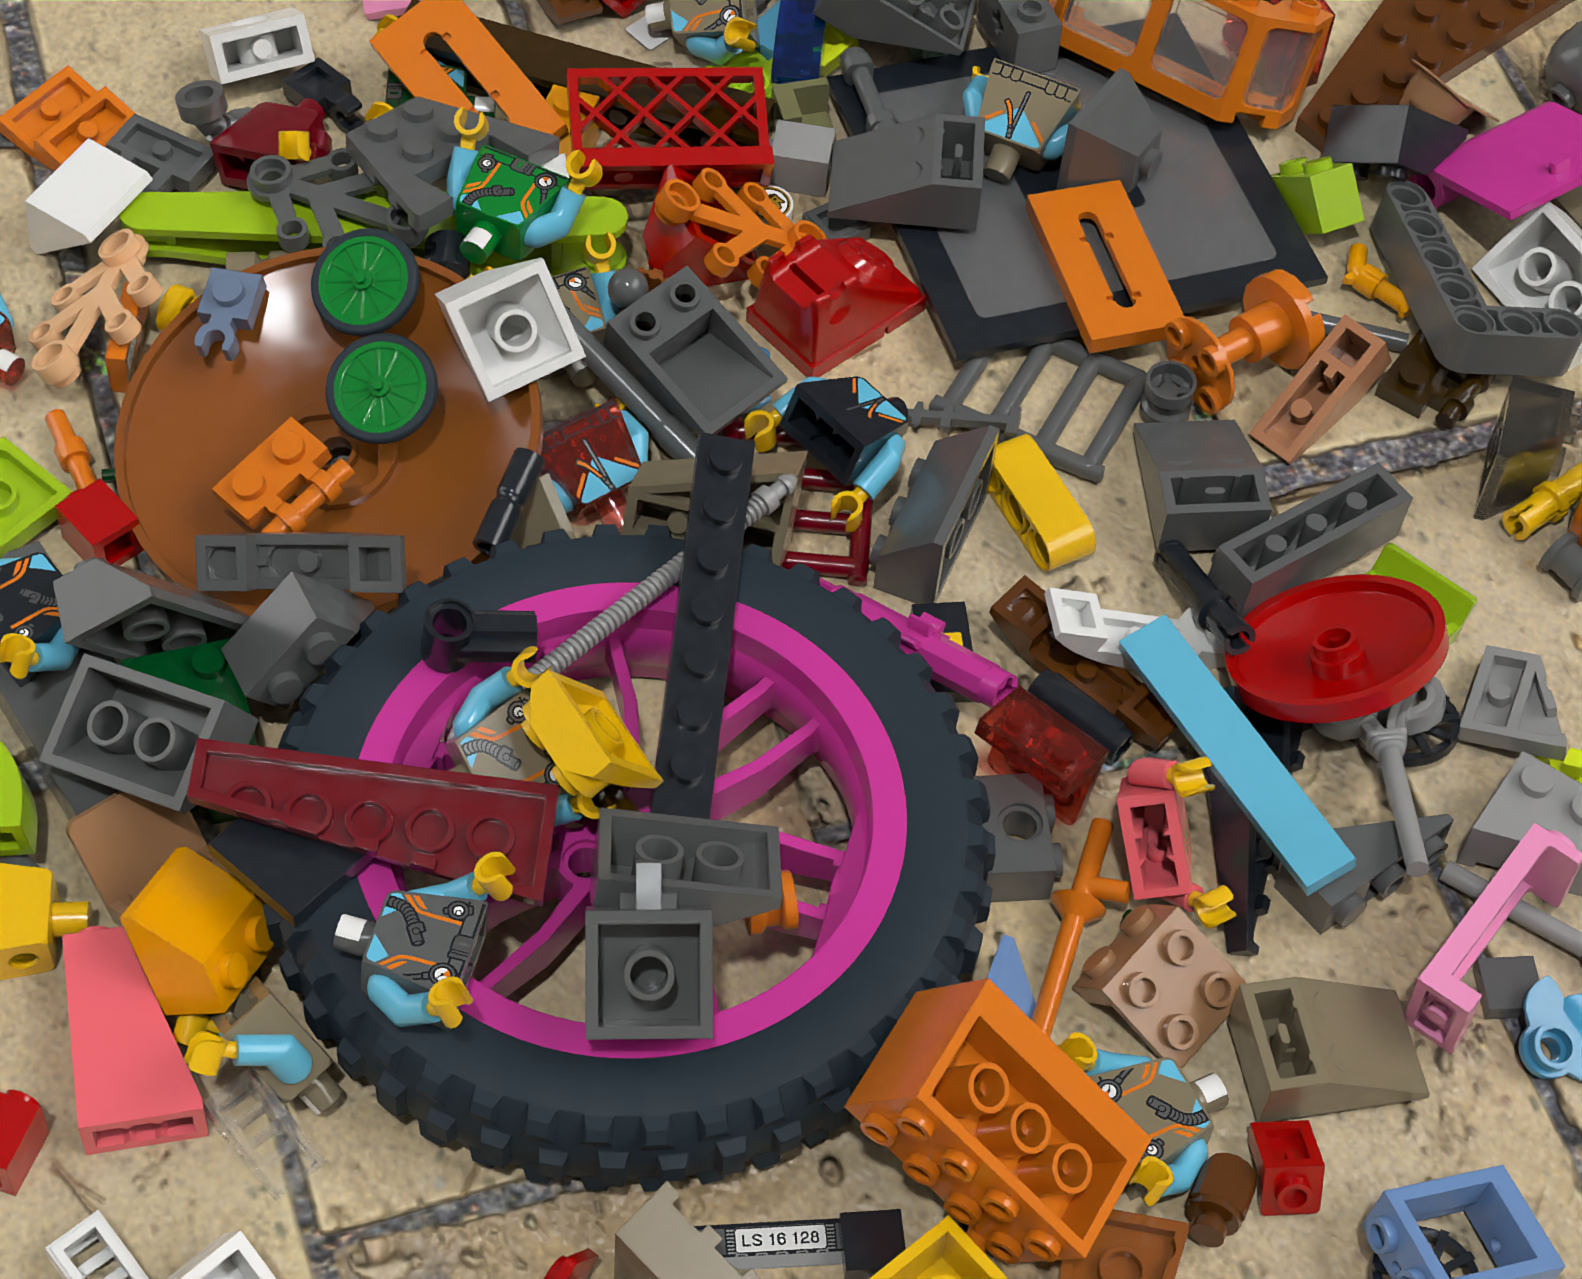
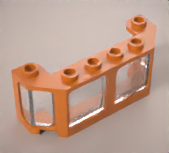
[1048,0,1334,130]

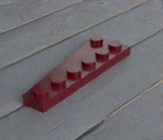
[186,738,560,907]

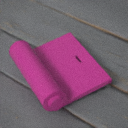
[1409,101,1582,221]

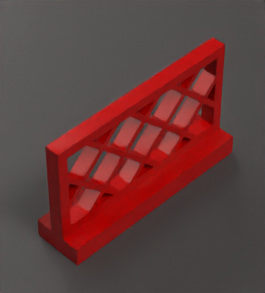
[566,67,774,190]

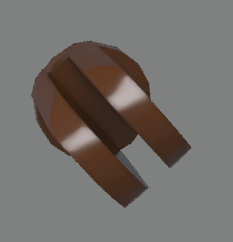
[1186,1153,1257,1248]

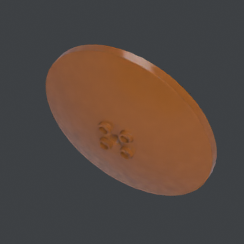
[114,247,544,630]

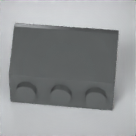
[869,425,1000,604]
[53,558,251,660]
[39,653,259,814]

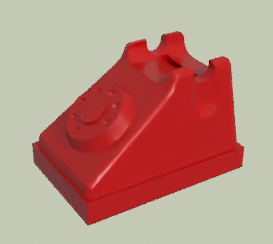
[746,234,926,377]

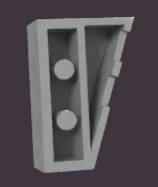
[1456,751,1582,897]

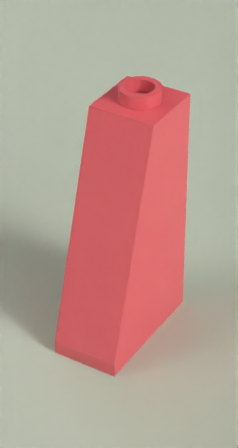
[62,926,209,1155]

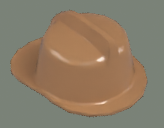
[1399,59,1500,125]

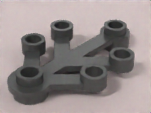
[247,148,429,252]

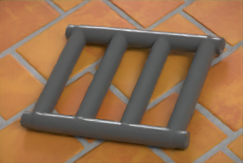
[928,338,1147,484]

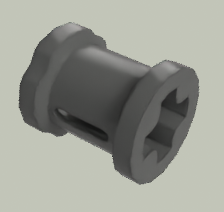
[1539,531,1582,602]

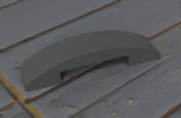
[195,532,406,593]

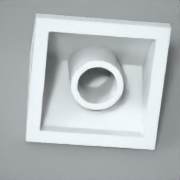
[25,138,153,254]

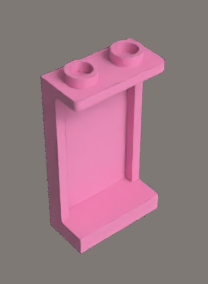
[1404,822,1582,1054]

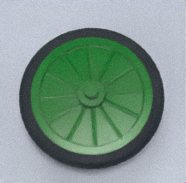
[311,228,419,337]
[325,333,438,444]

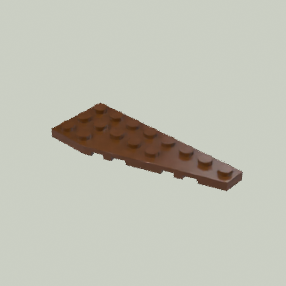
[1295,0,1575,154]

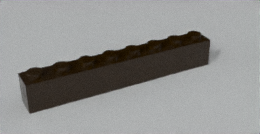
[404,0,775,147]

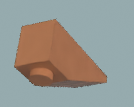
[1249,314,1392,465]

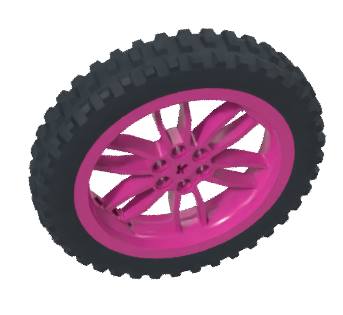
[263,524,996,1192]

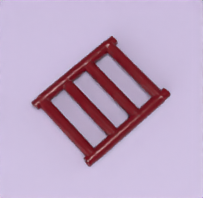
[722,416,873,586]

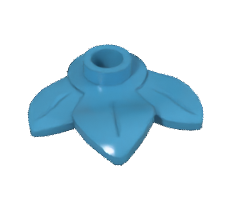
[1519,975,1582,1082]

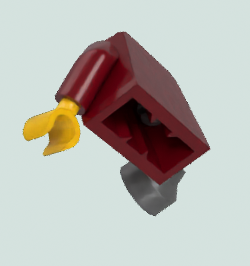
[175,80,333,189]

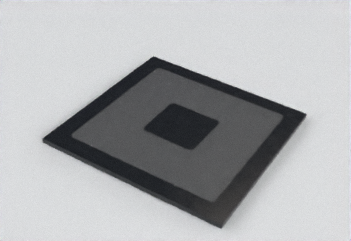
[827,12,1328,362]

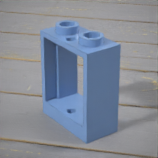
[1361,1165,1566,1279]

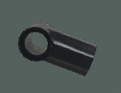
[420,598,538,673]

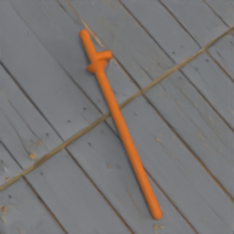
[966,818,1132,1254]

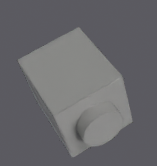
[769,120,836,198]

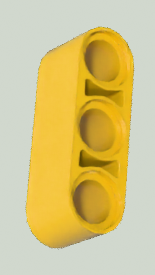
[988,434,1096,572]

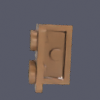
[66,791,235,930]
[1072,904,1247,1068]

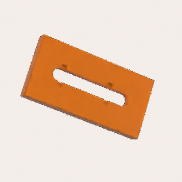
[369,0,568,138]
[1025,180,1185,354]

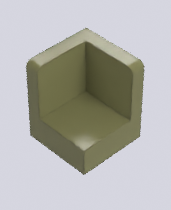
[771,78,836,141]

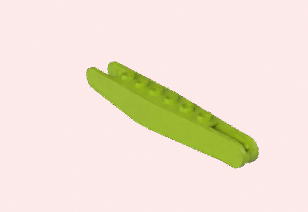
[119,191,628,277]

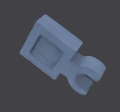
[195,267,267,361]

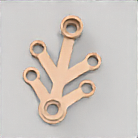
[28,229,163,388]

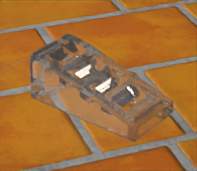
[203,1067,327,1201]

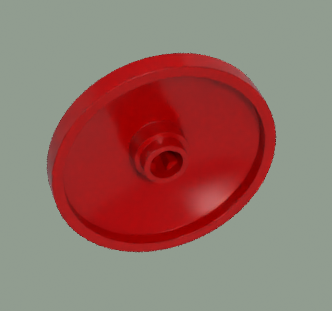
[1225,574,1449,723]

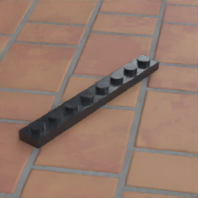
[649,432,755,819]

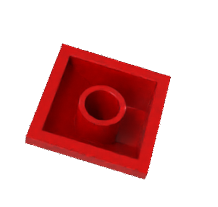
[642,164,758,287]

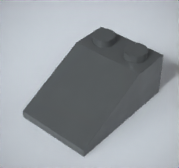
[590,807,782,927]

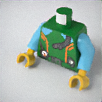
[446,107,603,264]

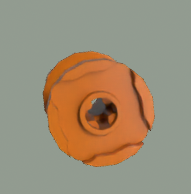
[1164,269,1325,416]

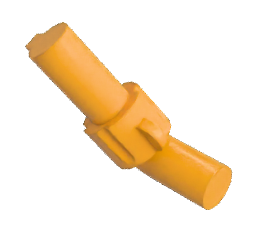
[1342,243,1412,318]

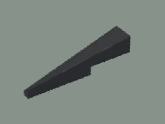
[1206,685,1313,957]

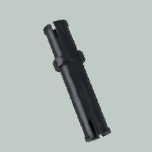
[1154,540,1256,655]

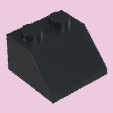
[1322,105,1468,181]

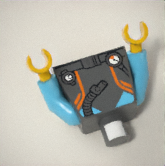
[333,852,516,1032]

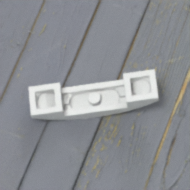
[1044,587,1226,670]

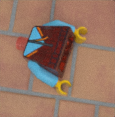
[540,397,649,533]

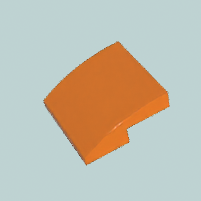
[0,65,136,171]

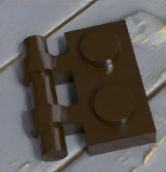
[1375,328,1495,430]

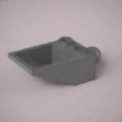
[603,266,788,435]

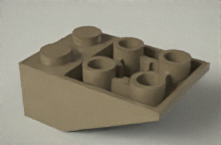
[1227,977,1430,1122]

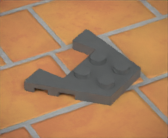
[345,96,560,233]

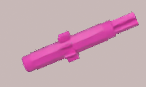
[820,578,1018,712]

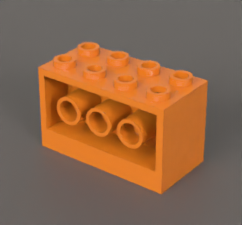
[844,978,1152,1264]

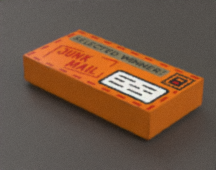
[105,280,151,393]

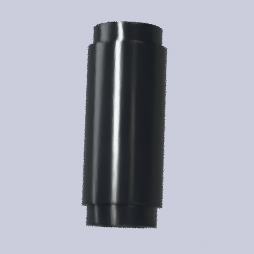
[1025,668,1135,765]

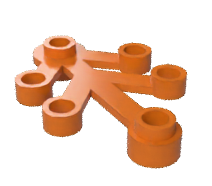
[654,168,827,289]

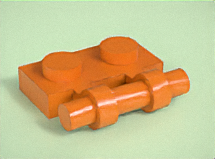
[212,416,355,532]

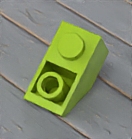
[1270,156,1365,234]

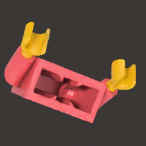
[1117,756,1237,929]

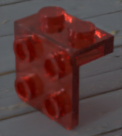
[974,685,1109,825]

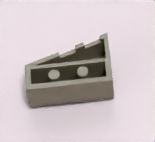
[621,451,808,566]
[614,1181,761,1279]

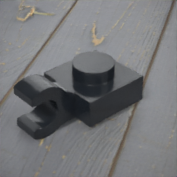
[282,57,365,134]

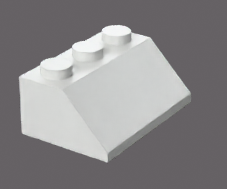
[1472,201,1582,370]

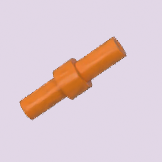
[45,409,97,489]

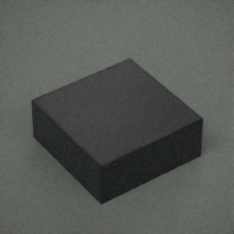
[838,1209,906,1279]

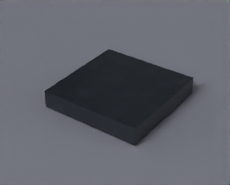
[208,818,374,927]

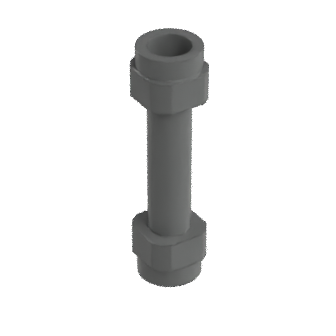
[839,47,899,132]

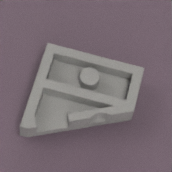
[1459,645,1567,761]

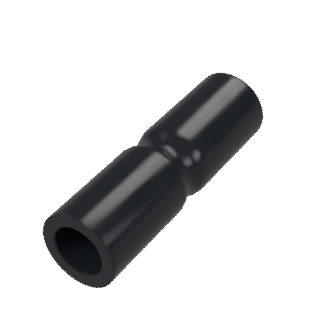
[472,447,545,556]

